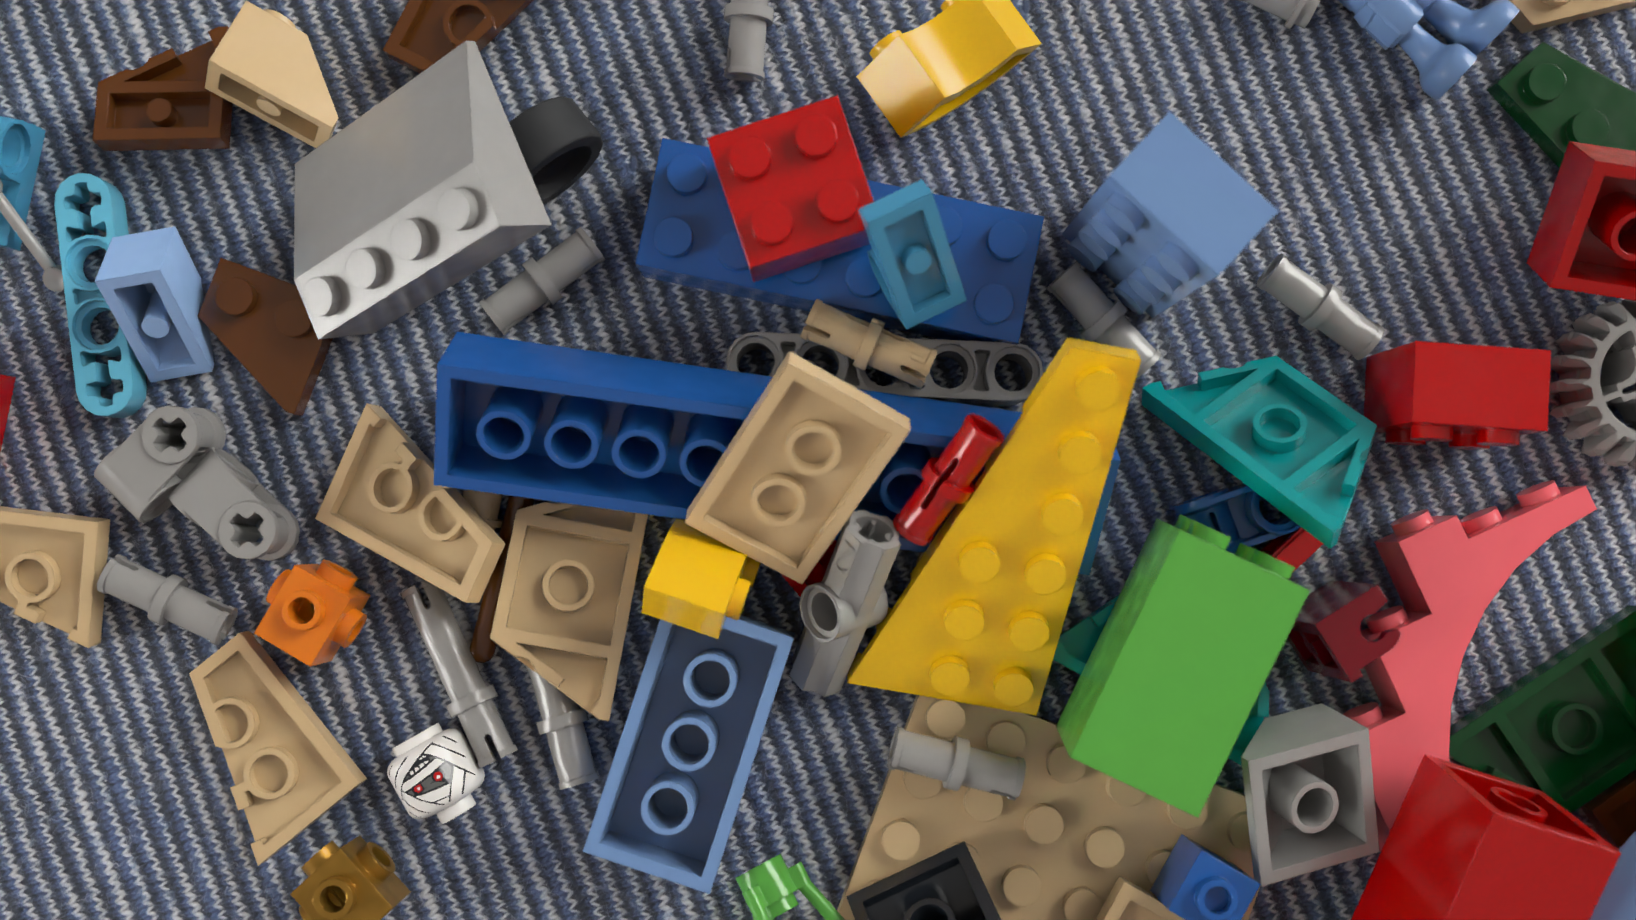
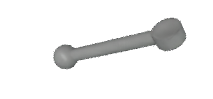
[0,179,64,292]

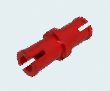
[893,414,1005,546]

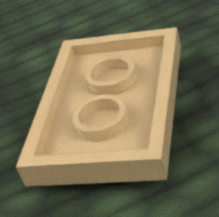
[685,351,911,584]

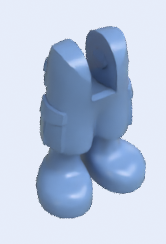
[1337,0,1520,101]

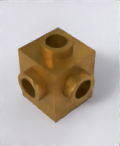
[290,835,411,920]

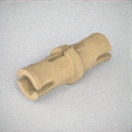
[800,299,938,390]

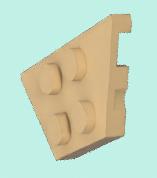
[490,502,648,721]

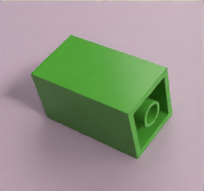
[1056,515,1310,818]

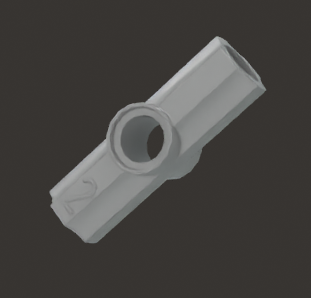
[789,510,901,697]

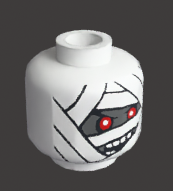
[387,722,485,824]

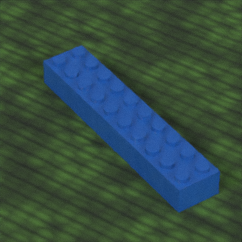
[434,332,1120,575]

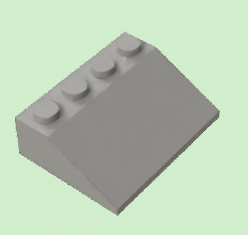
[294,40,552,339]

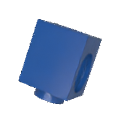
[1150,834,1261,920]

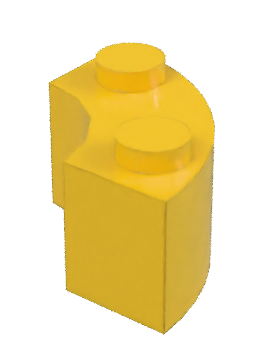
[856,0,1042,138]
[641,518,761,639]

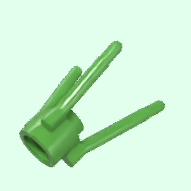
[735,854,845,920]

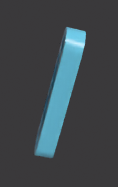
[54,173,147,418]

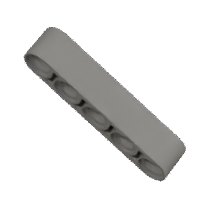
[726,332,1044,407]

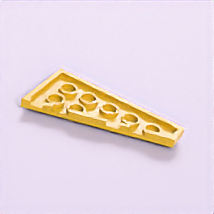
[847,337,1141,716]

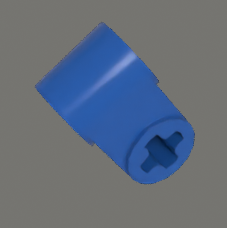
[1173,483,1301,554]

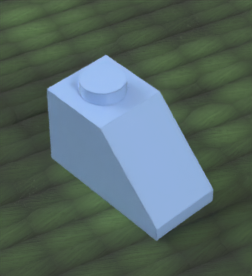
[95,226,214,382]

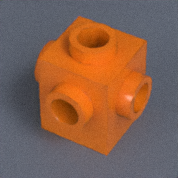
[254,560,371,667]

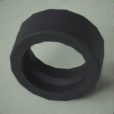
[509,96,603,205]

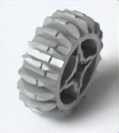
[1549,299,1636,469]

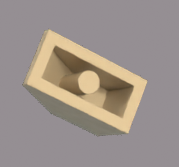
[205,0,338,148]

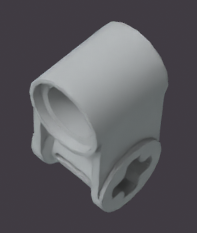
[94,405,226,523]
[169,447,300,561]

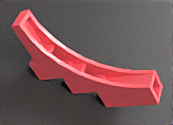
[1343,480,1597,851]

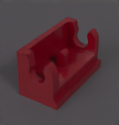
[1287,580,1400,683]

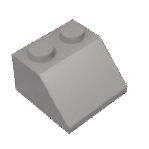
[1241,703,1379,887]

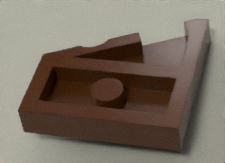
[93,26,233,151]
[198,258,333,416]

